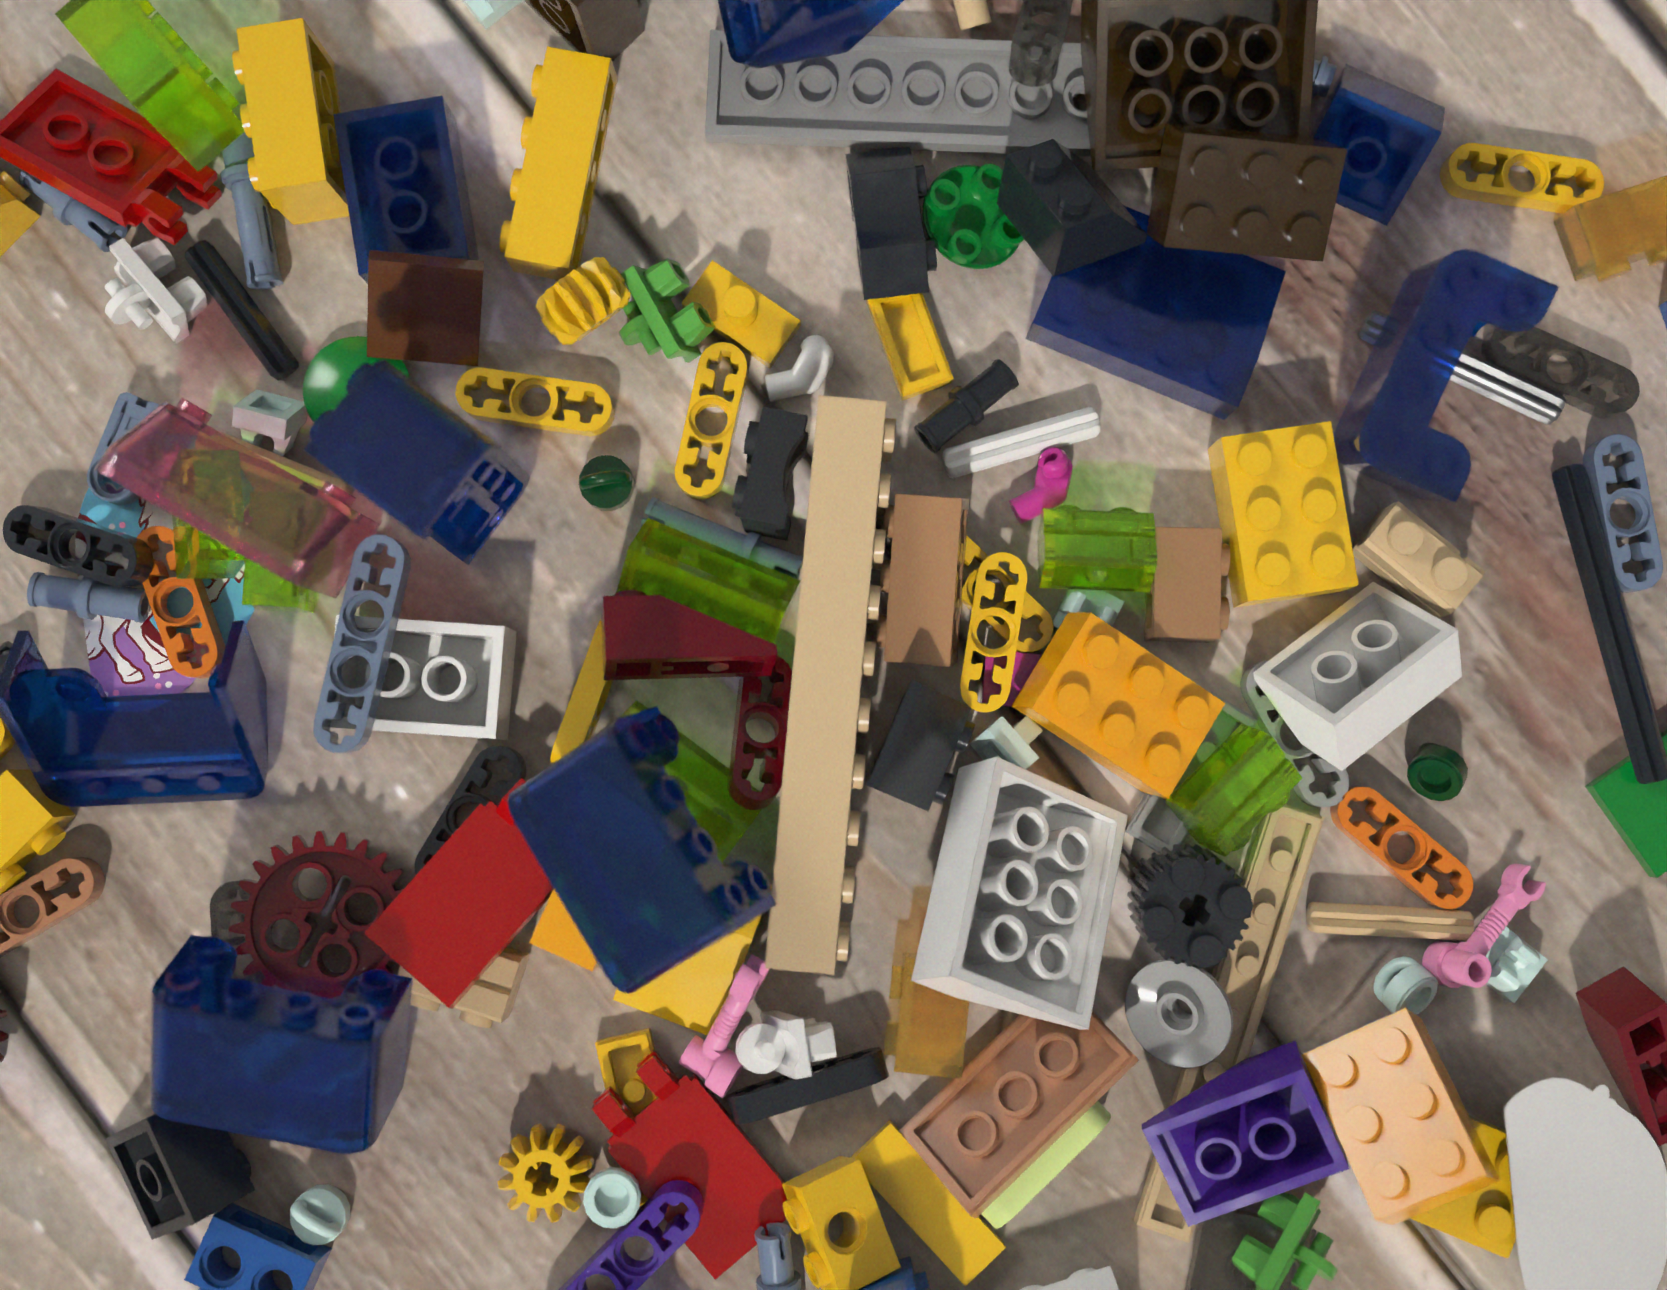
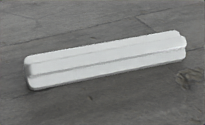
[942,407,1101,478]

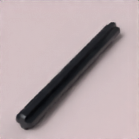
[1552,464,1667,784]

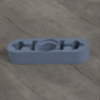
[1583,434,1663,593]

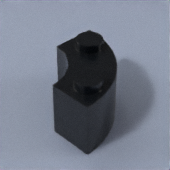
[845,147,937,300]

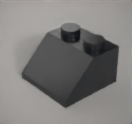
[997,139,1148,277]
[866,679,976,812]
[105,1088,255,1240]

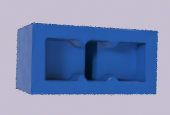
[184,1203,332,1290]

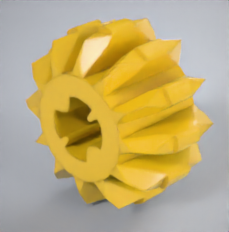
[535,257,631,345]
[498,1123,594,1223]

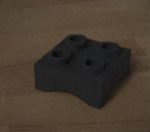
[732,407,809,541]

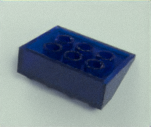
[1026,205,1286,420]

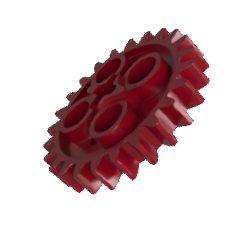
[229,830,404,1014]

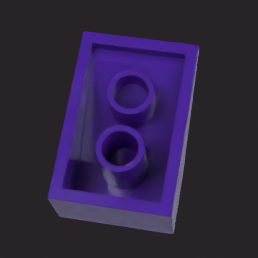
[1142,1040,1350,1227]

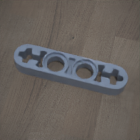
[313,534,411,753]

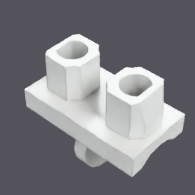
[105,237,208,344]
[736,1010,836,1079]

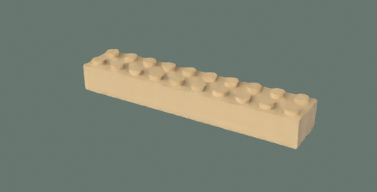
[765,395,896,975]

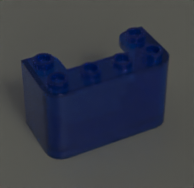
[1333,249,1559,503]
[303,360,530,565]
[508,706,776,994]
[150,935,413,1154]

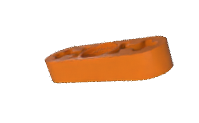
[137,526,227,679]
[1330,786,1473,909]

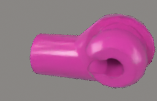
[1009,447,1073,524]

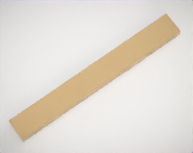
[1133,799,1325,1243]

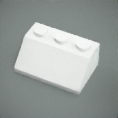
[1253,582,1462,771]

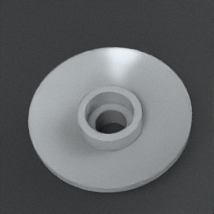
[1125,959,1233,1068]

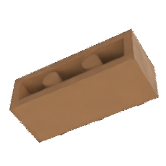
[876,494,969,667]

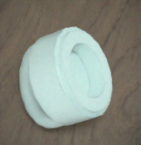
[1373,956,1438,1015]
[583,1167,641,1228]
[290,1184,350,1245]

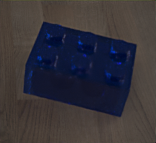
[333,96,479,284]

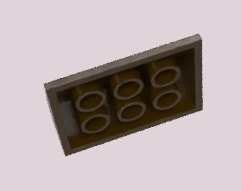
[1081,0,1318,171]

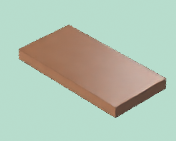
[899,1011,1139,1219]

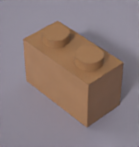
[1144,526,1230,643]

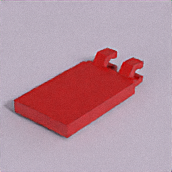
[0,69,222,245]
[364,778,584,1009]
[592,1050,787,1280]

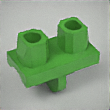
[619,258,715,363]
[1232,1192,1338,1290]

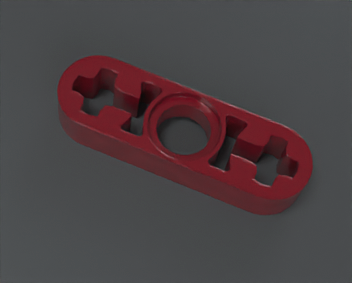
[728,655,792,810]

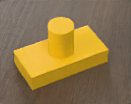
[681,260,801,369]

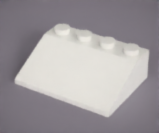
[911,757,1128,1030]

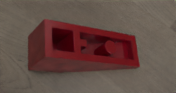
[601,590,777,680]
[1575,966,1667,1147]

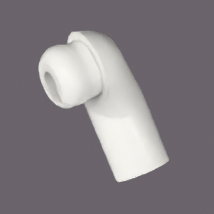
[764,335,834,402]

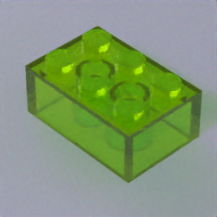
[55,0,245,172]

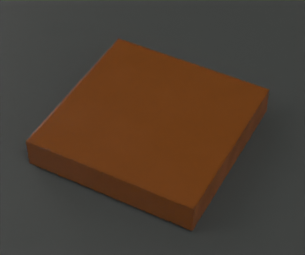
[367,250,484,366]

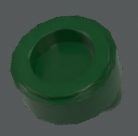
[578,455,635,511]
[1407,742,1468,801]

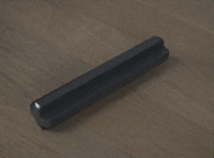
[185,240,299,381]

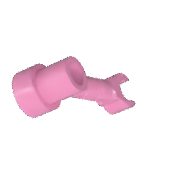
[1422,863,1546,988]
[679,954,770,1098]

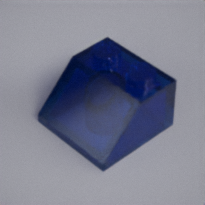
[1309,64,1445,226]

